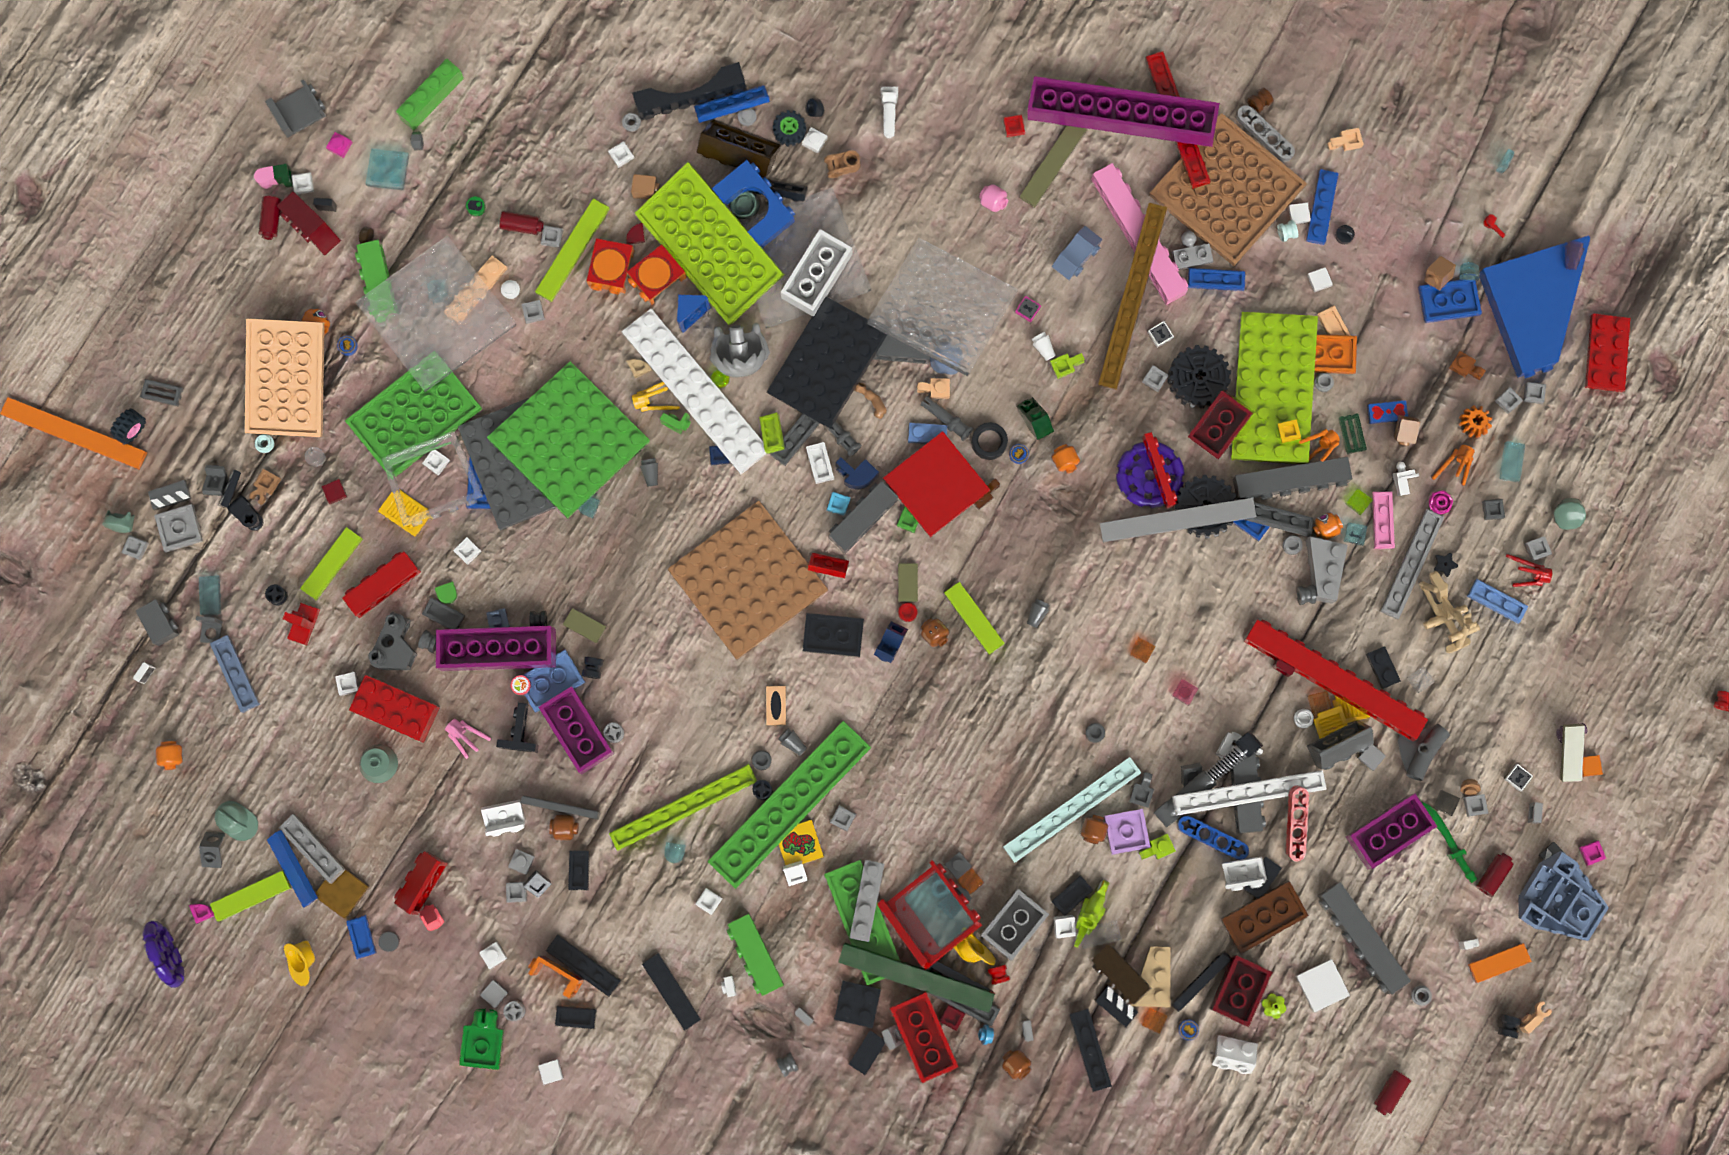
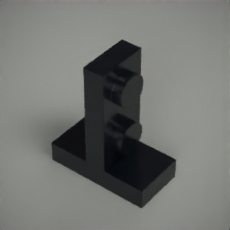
[496,703,539,753]

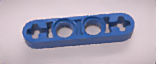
[1177,816,1249,860]

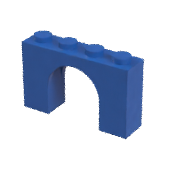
[712,160,795,248]

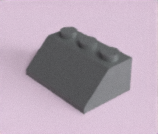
[1307,720,1374,770]

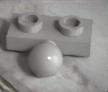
[1172,231,1213,269]

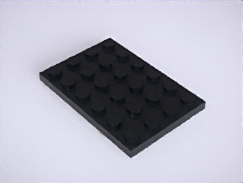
[766,297,889,429]

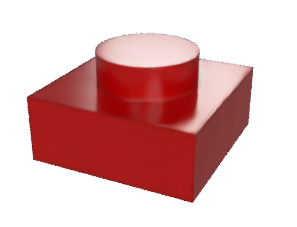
[1003,115,1025,138]

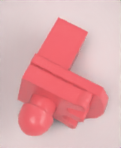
[419,904,444,931]

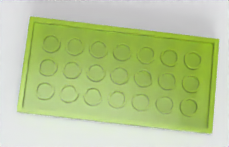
[635,162,785,325]
[1231,312,1318,464]

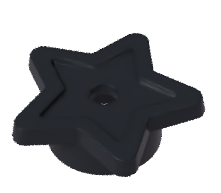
[1434,553,1458,577]

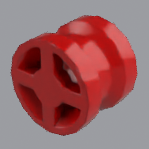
[1714,691,1729,712]
[988,964,1010,985]

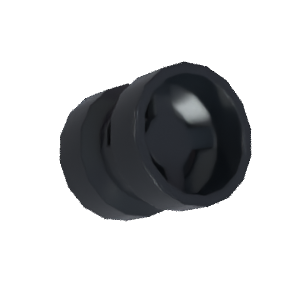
[581,657,604,679]
[1498,1014,1522,1039]

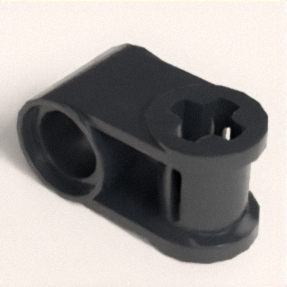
[227,495,264,531]

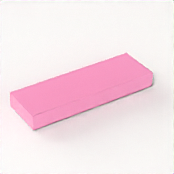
[1372,492,1395,549]

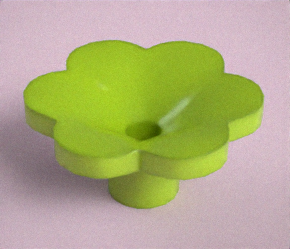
[1262,994,1287,1019]

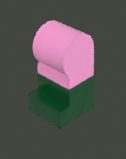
[254,163,293,189]

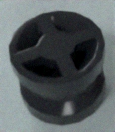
[265,584,288,606]
[529,611,547,626]
[752,780,772,800]

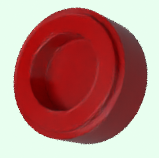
[898,603,918,622]

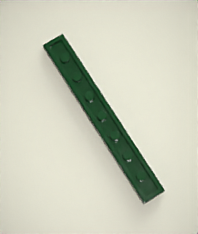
[838,943,995,1013]

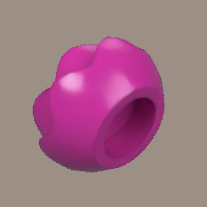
[1429,490,1453,514]

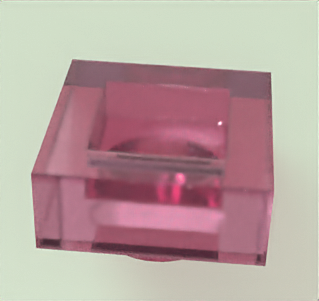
[1172,679,1199,706]

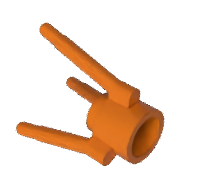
[1299,429,1340,465]
[1432,445,1475,486]

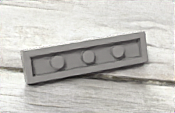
[279,814,346,884]
[850,860,884,942]

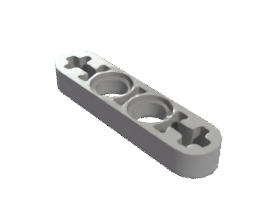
[1236,105,1295,162]

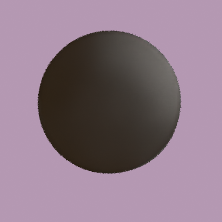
[359,227,374,244]

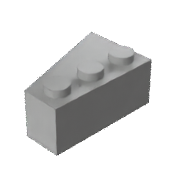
[1305,537,1348,604]

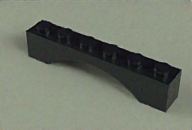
[632,62,746,120]

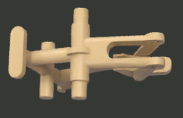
[1419,571,1480,654]

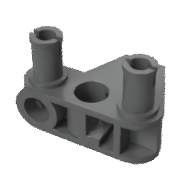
[368,612,418,670]

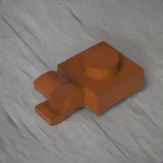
[1449,351,1486,380]

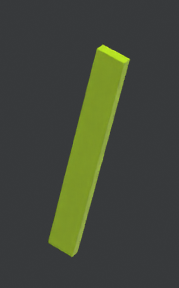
[609,764,757,851]

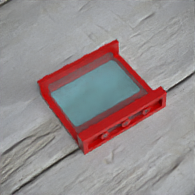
[877,860,982,969]

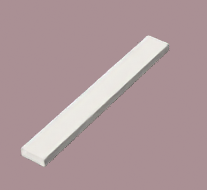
[1172,770,1326,816]

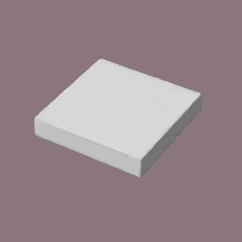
[1296,959,1350,1013]

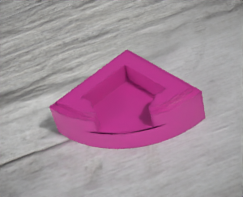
[189,904,215,924]

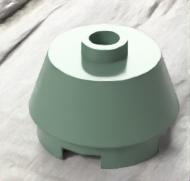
[359,744,398,783]

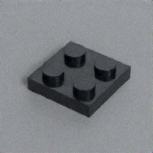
[834,981,881,1029]

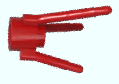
[1506,554,1553,587]

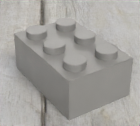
[980,889,1049,961]

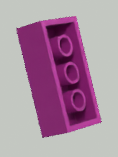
[538,686,615,774]
[1345,793,1438,870]

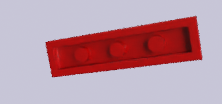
[1142,432,1177,509]

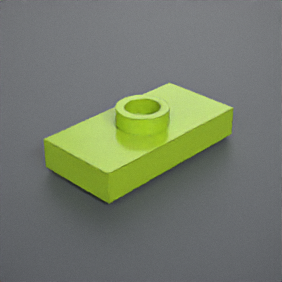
[759,412,785,454]

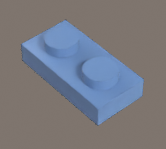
[908,423,947,444]

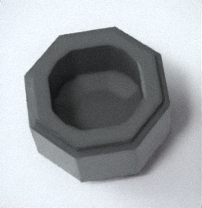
[410,131,424,151]

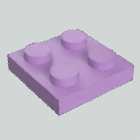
[1104,809,1151,855]

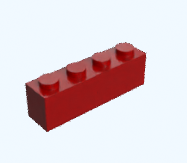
[342,551,421,618]

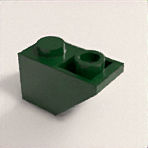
[1017,397,1054,440]

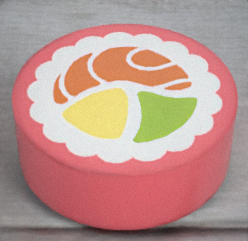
[511,675,531,695]

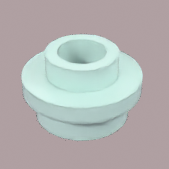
[255,434,274,453]

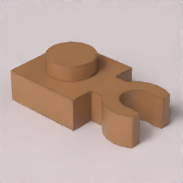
[249,469,281,505]

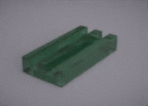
[1338,413,1367,454]

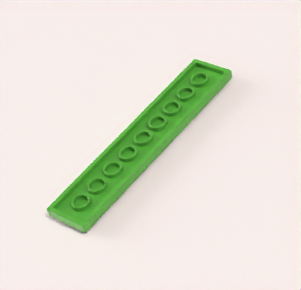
[707,721,871,889]

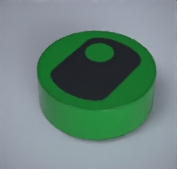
[466,197,486,217]

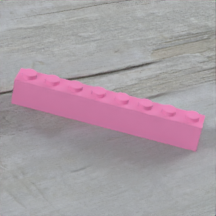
[1091,163,1188,305]

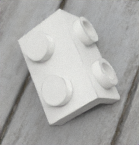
[481,800,526,837]
[1222,856,1267,891]
[1213,1035,1258,1074]

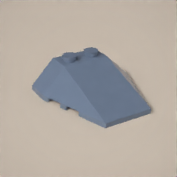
[1518,851,1609,941]

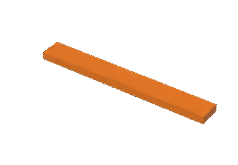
[0,397,147,470]

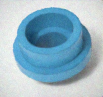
[978,1025,994,1045]

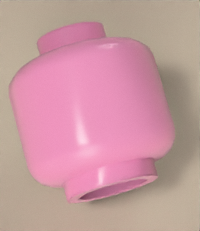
[979,184,1008,212]

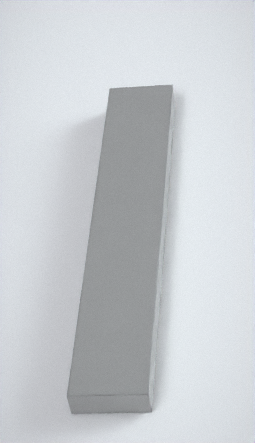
[1380,509,1444,620]

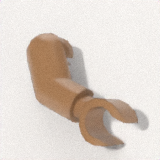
[854,382,887,419]

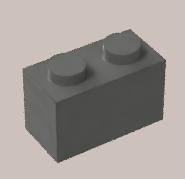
[135,599,180,646]

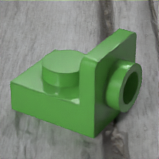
[660,412,691,434]

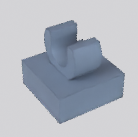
[486,608,510,628]

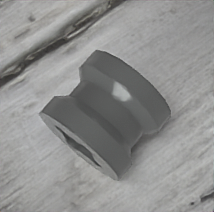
[1297,585,1317,605]
[418,630,436,653]
[776,1052,799,1077]

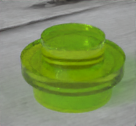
[711,370,730,388]

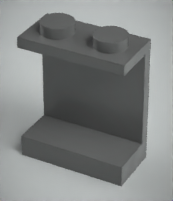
[265,79,326,138]

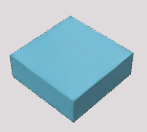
[827,492,851,516]

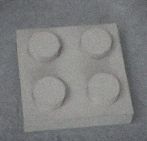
[154,504,203,552]

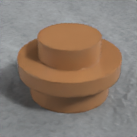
[1460,779,1481,796]

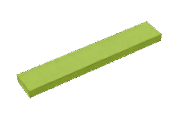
[535,198,610,302]

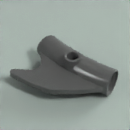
[1398,724,1450,781]

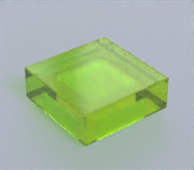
[1345,488,1373,515]

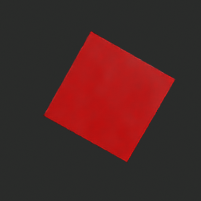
[883,431,990,538]

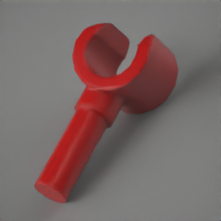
[1483,214,1506,238]

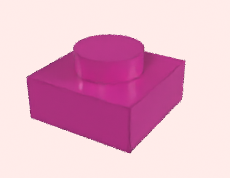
[326,132,353,158]

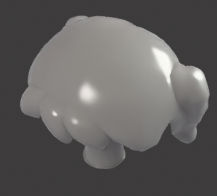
[710,323,770,378]

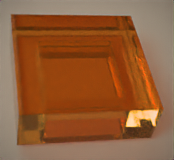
[1129,637,1156,664]
[957,868,984,895]
[1141,1007,1167,1034]

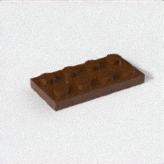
[1221,881,1309,954]

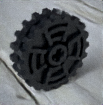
[1168,345,1231,409]
[1175,475,1236,539]

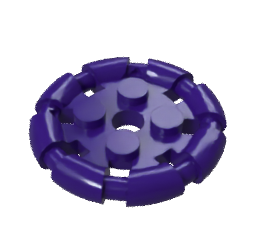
[1116,442,1185,508]
[143,920,185,988]

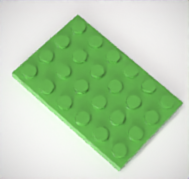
[345,351,482,480]

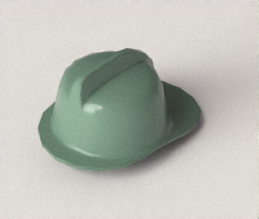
[215,801,258,841]

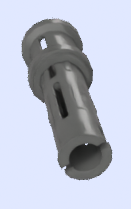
[920,396,974,441]
[826,421,862,456]

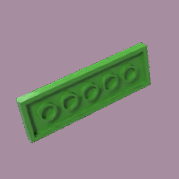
[824,860,900,985]

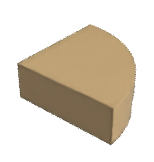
[627,359,652,378]

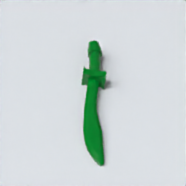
[1421,802,1478,883]

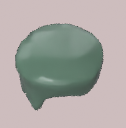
[730,191,759,219]
[1554,498,1586,530]
[102,510,135,533]

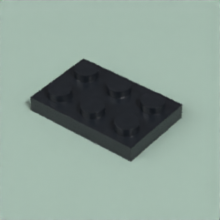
[803,613,864,658]

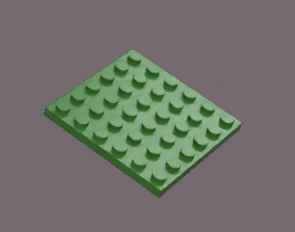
[487,361,650,519]

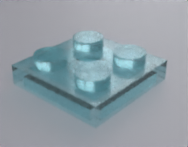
[366,149,409,191]

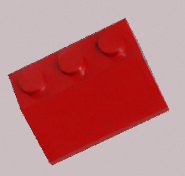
[394,851,448,915]

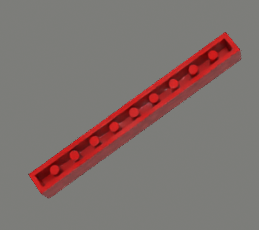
[1244,619,1428,741]

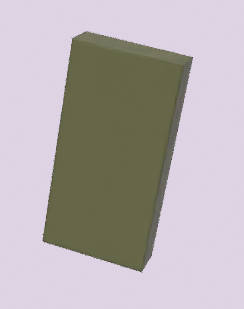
[898,563,918,602]
[563,608,606,644]

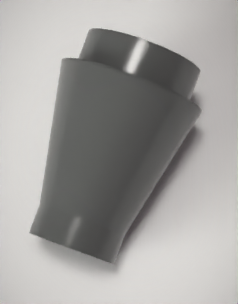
[640,458,658,487]
[1027,598,1050,628]
[778,728,807,756]

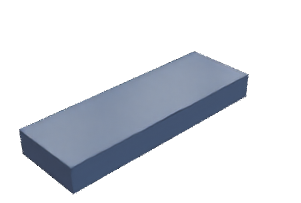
[1467,579,1528,624]

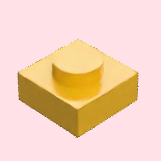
[1277,419,1301,443]

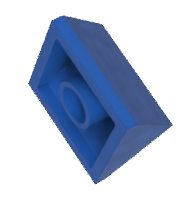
[677,294,710,333]

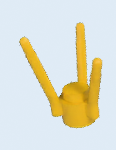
[632,382,680,412]

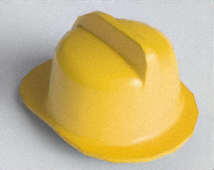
[954,928,996,965]
[284,941,315,986]

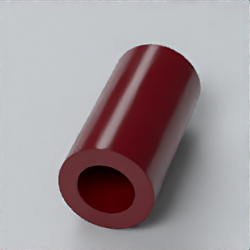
[258,196,281,240]
[500,211,544,235]
[1476,853,1514,897]
[1373,1070,1412,1116]

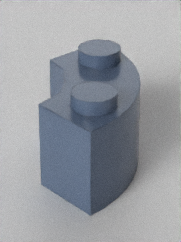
[1052,226,1103,280]

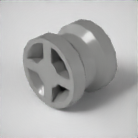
[603,722,624,743]
[503,1001,525,1021]

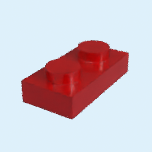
[808,552,849,579]

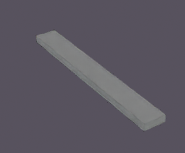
[1100,498,1256,542]

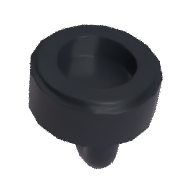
[806,98,824,117]
[1335,225,1355,245]

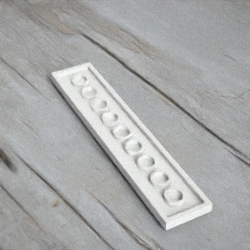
[622,309,767,475]

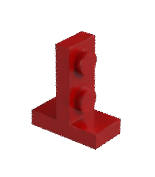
[282,603,320,646]

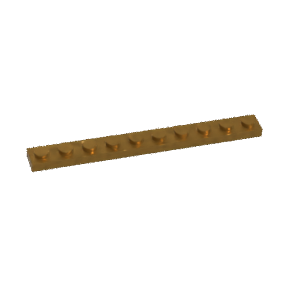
[1098,203,1168,390]

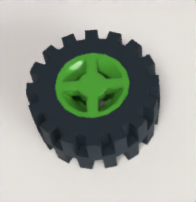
[773,110,806,147]

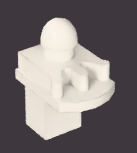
[1393,462,1419,496]

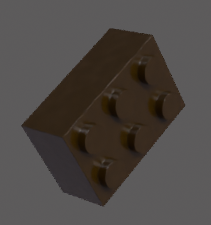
[1091,944,1152,1005]

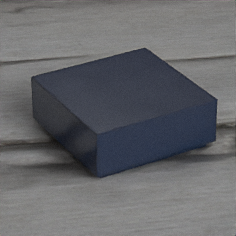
[709,446,730,466]

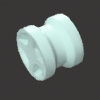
[1277,220,1298,242]

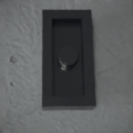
[1366,646,1401,689]
[568,851,590,890]

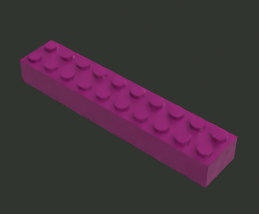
[1027,76,1220,147]

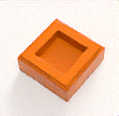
[1582,755,1603,777]

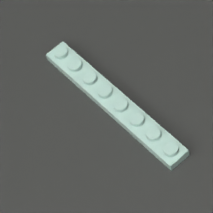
[1003,757,1141,863]

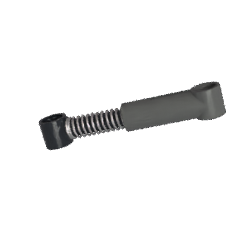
[1154,731,1263,828]

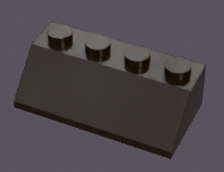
[696,119,781,178]

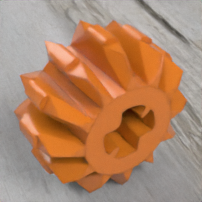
[1459,405,1492,438]

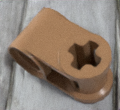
[824,150,861,178]

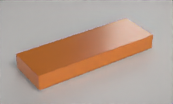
[1468,943,1532,983]

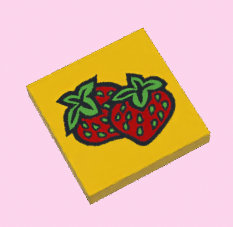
[779,820,824,866]

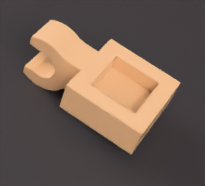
[1327,128,1364,151]
[917,378,950,399]
[1518,1001,1552,1034]

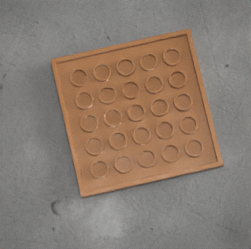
[1149,113,1307,266]
[668,501,828,660]

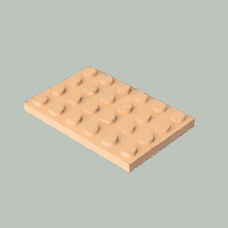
[245,318,324,437]

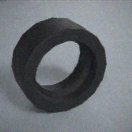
[971,422,1008,460]

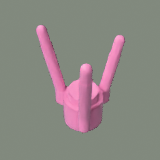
[445,719,491,759]

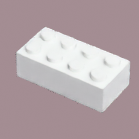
[781,230,852,317]

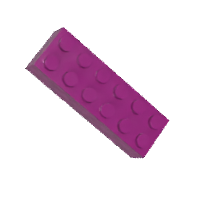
[436,626,556,671]

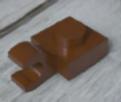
[974,478,1000,510]

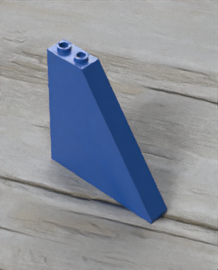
[1478,235,1590,378]

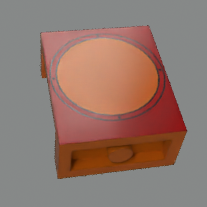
[586,238,635,294]
[627,244,687,305]
[528,956,584,998]

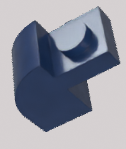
[836,457,879,490]
[874,621,908,663]

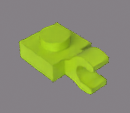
[1050,353,1085,379]
[1139,834,1176,860]

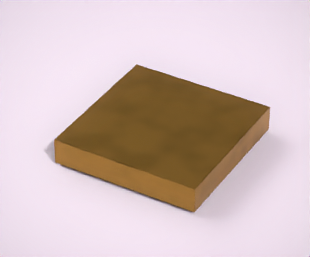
[316,870,369,919]

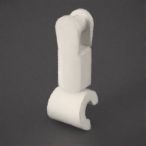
[881,87,898,138]

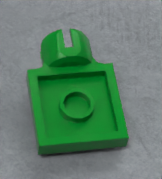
[459,1008,504,1070]

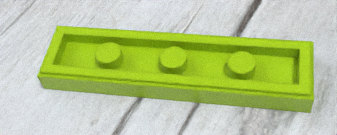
[300,527,363,601]
[944,582,1005,655]
[210,871,292,922]

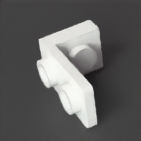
[1215,732,1263,758]

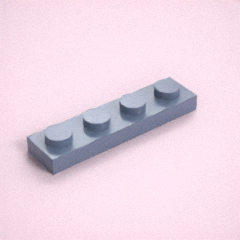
[210,635,261,713]

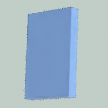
[523,650,586,713]

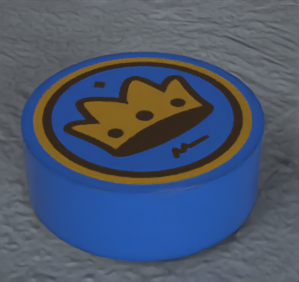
[337,336,358,356]
[1009,444,1029,464]
[1178,1020,1199,1040]

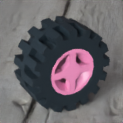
[110,408,146,445]

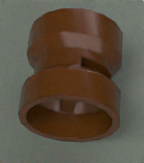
[1247,88,1274,114]

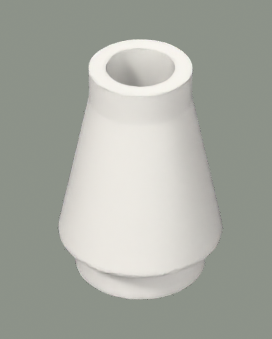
[1032,332,1056,361]

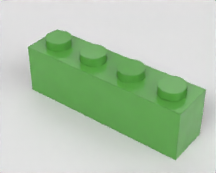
[396,58,464,131]
[355,240,399,320]
[726,914,784,996]

